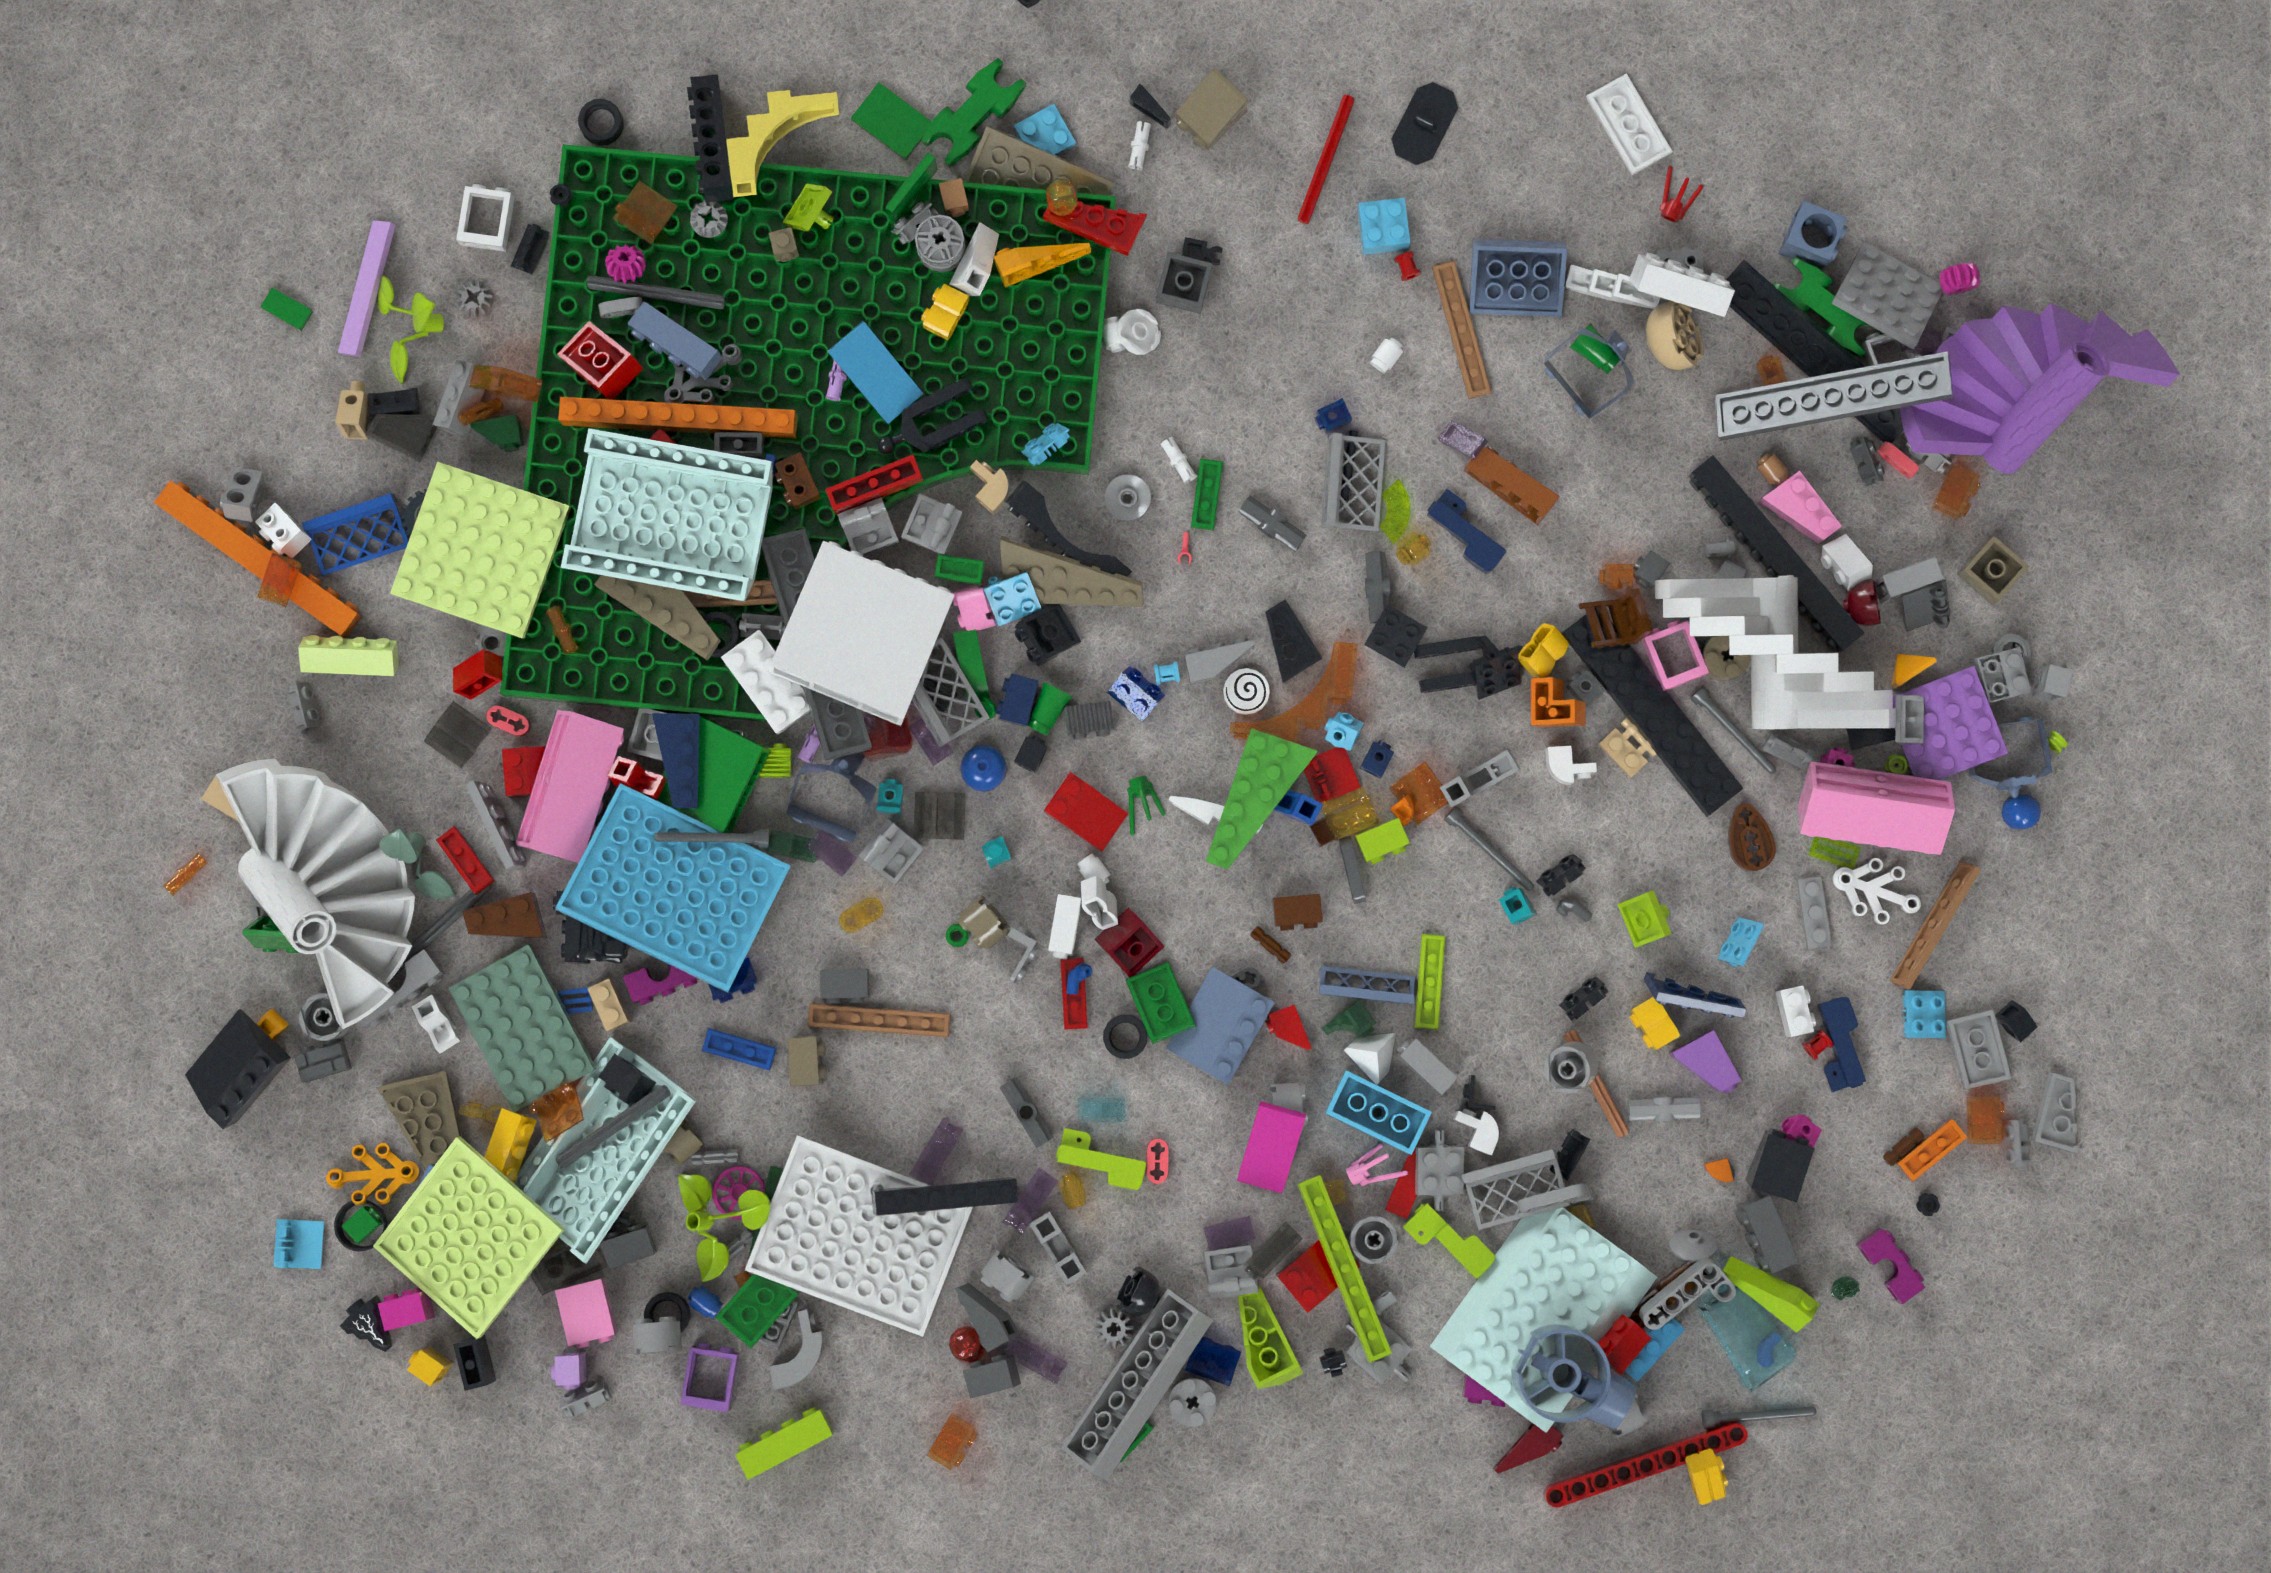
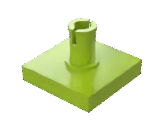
[782,184,833,231]
[1617,890,1672,948]

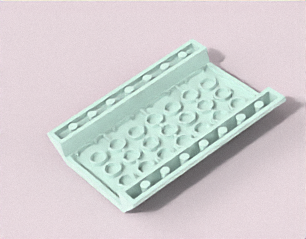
[561,428,773,602]
[514,1037,696,1264]
[1430,1193,1657,1433]

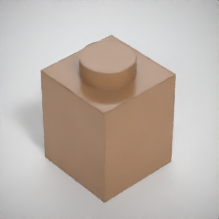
[939,178,969,217]

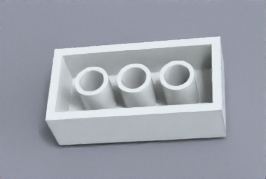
[1629,253,1735,317]
[721,630,810,735]

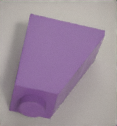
[1669,1030,1741,1094]

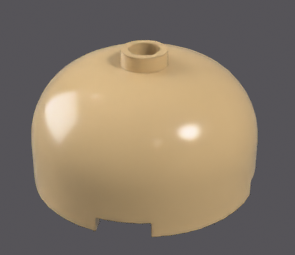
[1646,300,1703,370]

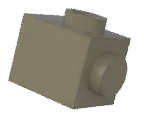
[769,227,799,262]

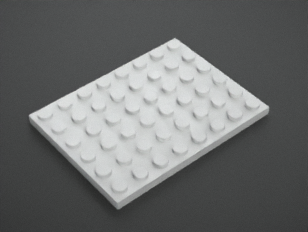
[745,1135,973,1337]

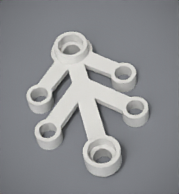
[1833,858,1921,925]

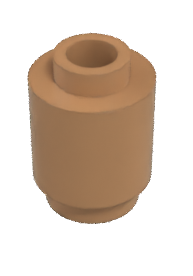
[1757,453,1790,488]

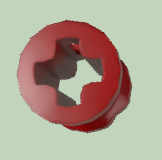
[1394,251,1421,281]
[1801,1029,1834,1060]

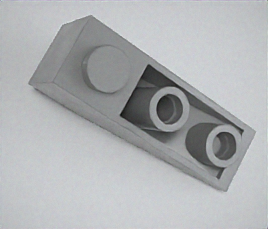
[1184,638,1254,685]

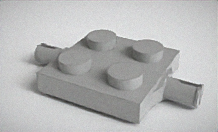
[1415,1129,1464,1211]
[1345,1318,1412,1385]

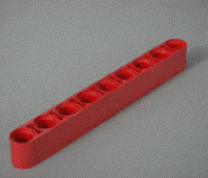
[1543,1422,1748,1508]

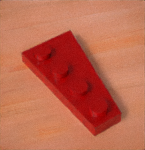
[1043,197,1147,256]

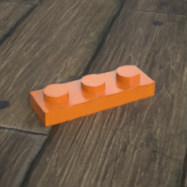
[1896,1119,1967,1182]

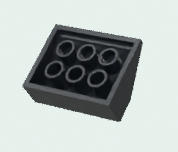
[185,1009,291,1129]

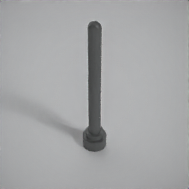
[1690,686,1776,774]
[1444,806,1534,891]
[654,829,769,848]
[1702,1407,1817,1429]

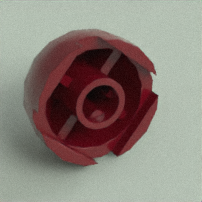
[1843,579,1881,626]

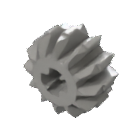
[1094,1308,1134,1349]

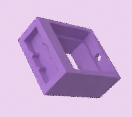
[680,1342,740,1412]

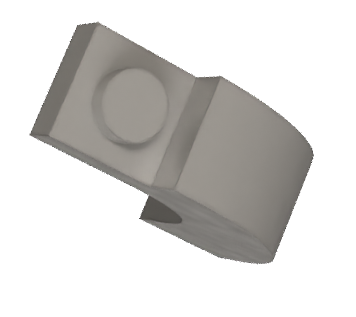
[1440,749,1521,808]
[769,1309,824,1390]

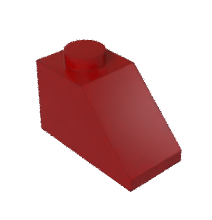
[1265,1004,1312,1050]

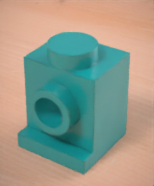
[876,779,904,814]
[982,836,1012,868]
[1498,887,1537,925]

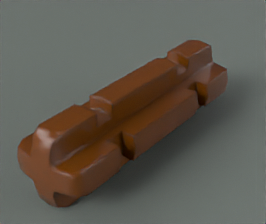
[1250,926,1291,964]
[1883,1128,1925,1166]

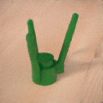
[1127,776,1166,836]

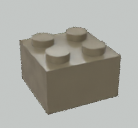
[1957,536,2030,605]
[788,1037,827,1086]

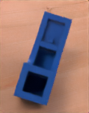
[1274,790,1323,825]

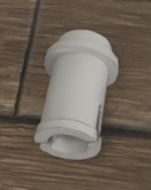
[1705,539,1735,559]
[1371,1289,1397,1317]

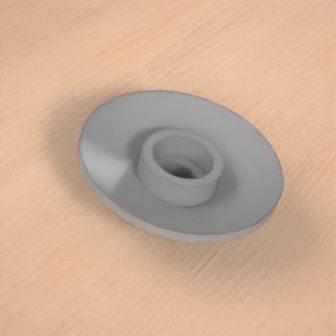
[1105,474,1151,521]
[1669,1229,1717,1262]

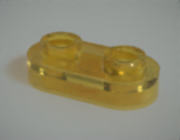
[839,897,884,933]

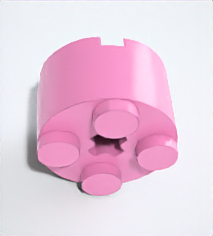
[952,581,997,631]

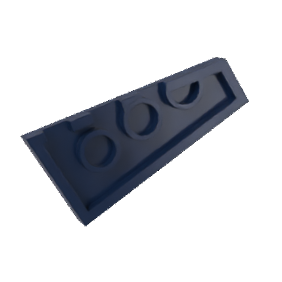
[652,713,700,809]
[1644,972,1746,1018]

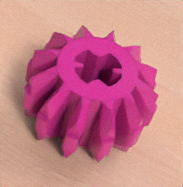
[605,243,646,284]
[1939,263,1980,295]

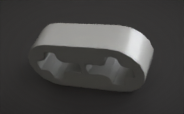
[599,297,643,318]

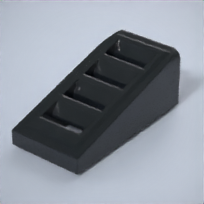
[1130,84,1171,129]

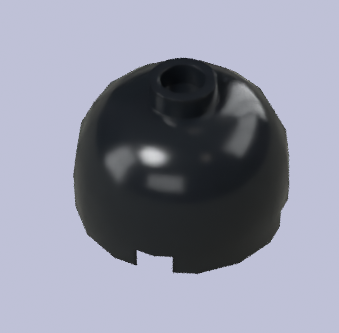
[1117,1266,1161,1316]

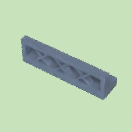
[1319,966,1415,1005]

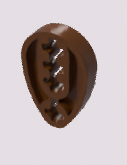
[1728,804,1776,871]

